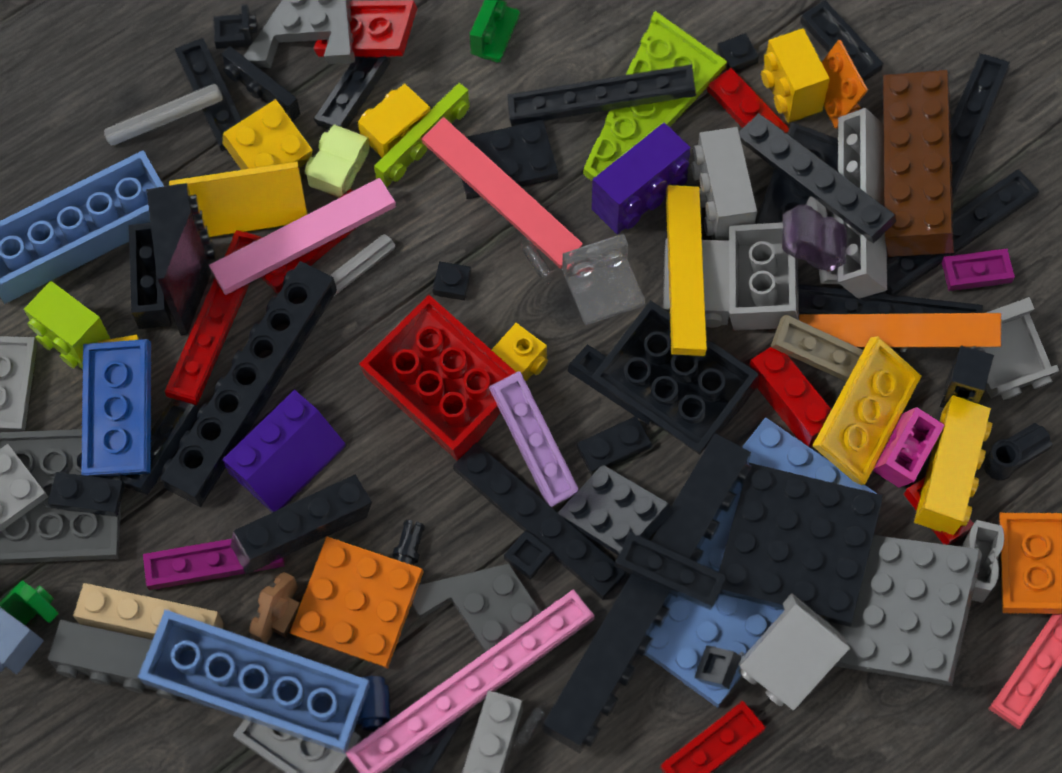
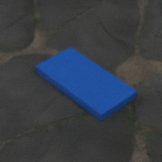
[81,339,151,477]

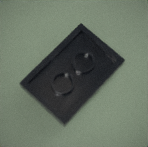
[461,120,558,200]
[558,464,673,555]

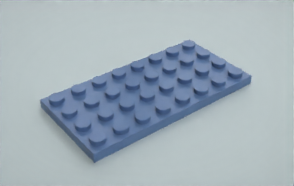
[645,417,877,708]

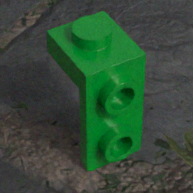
[0,580,59,625]

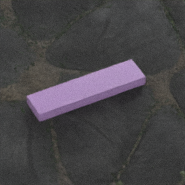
[489,371,579,507]

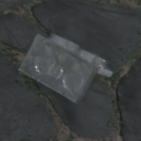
[562,233,645,325]

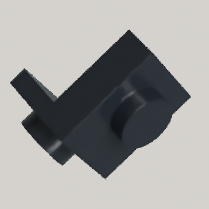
[213,4,258,49]

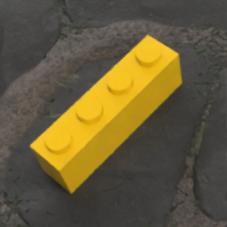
[914,395,992,535]

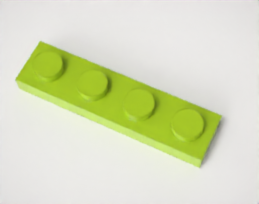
[374,83,470,188]

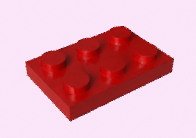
[314,0,417,57]

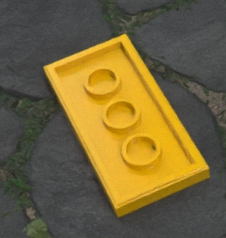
[169,162,308,237]
[812,336,922,485]

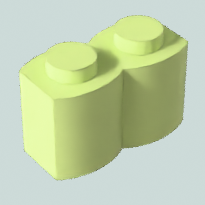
[305,125,370,197]

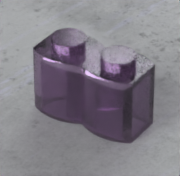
[782,205,847,271]

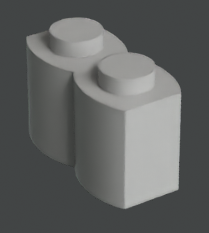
[962,520,1004,603]

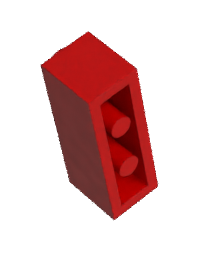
[749,347,832,448]

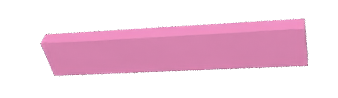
[209,178,396,295]

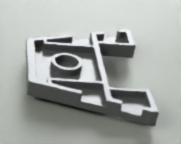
[244,0,355,69]
[412,564,541,652]

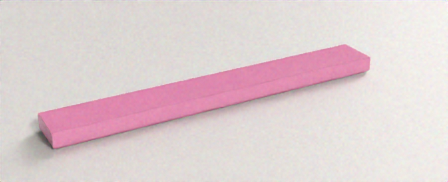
[346,589,595,773]

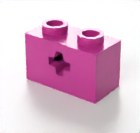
[873,407,945,488]

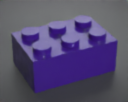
[592,123,691,235]

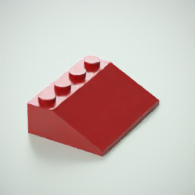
[359,295,516,461]

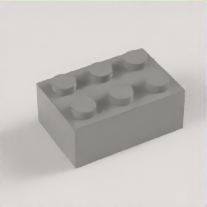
[691,127,757,241]
[729,222,799,331]

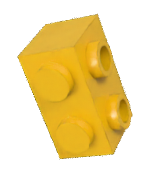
[358,84,430,158]
[492,323,548,384]

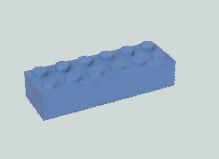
[0,150,164,304]
[138,610,370,754]

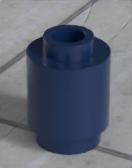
[356,676,390,731]

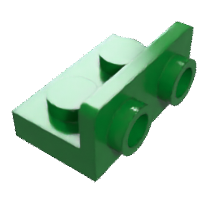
[470,0,520,62]

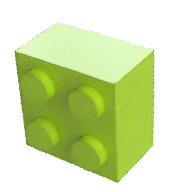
[24,281,110,370]

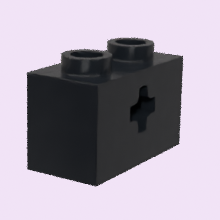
[939,345,994,408]

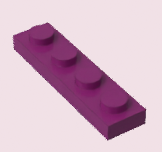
[143,538,285,590]

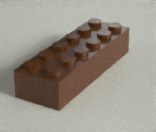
[883,70,954,257]

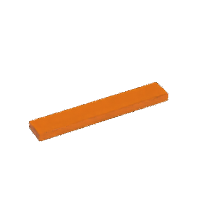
[799,313,1002,348]

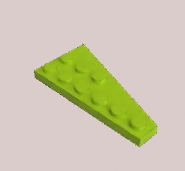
[583,11,727,181]

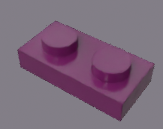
[942,249,1015,291]

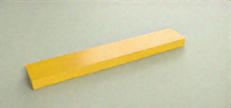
[666,185,707,356]

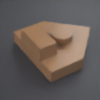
[249,572,300,644]

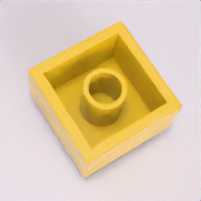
[761,28,830,123]
[223,99,313,170]

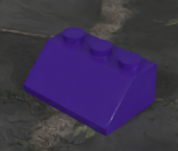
[222,390,346,512]

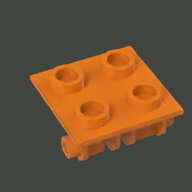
[822,40,868,129]

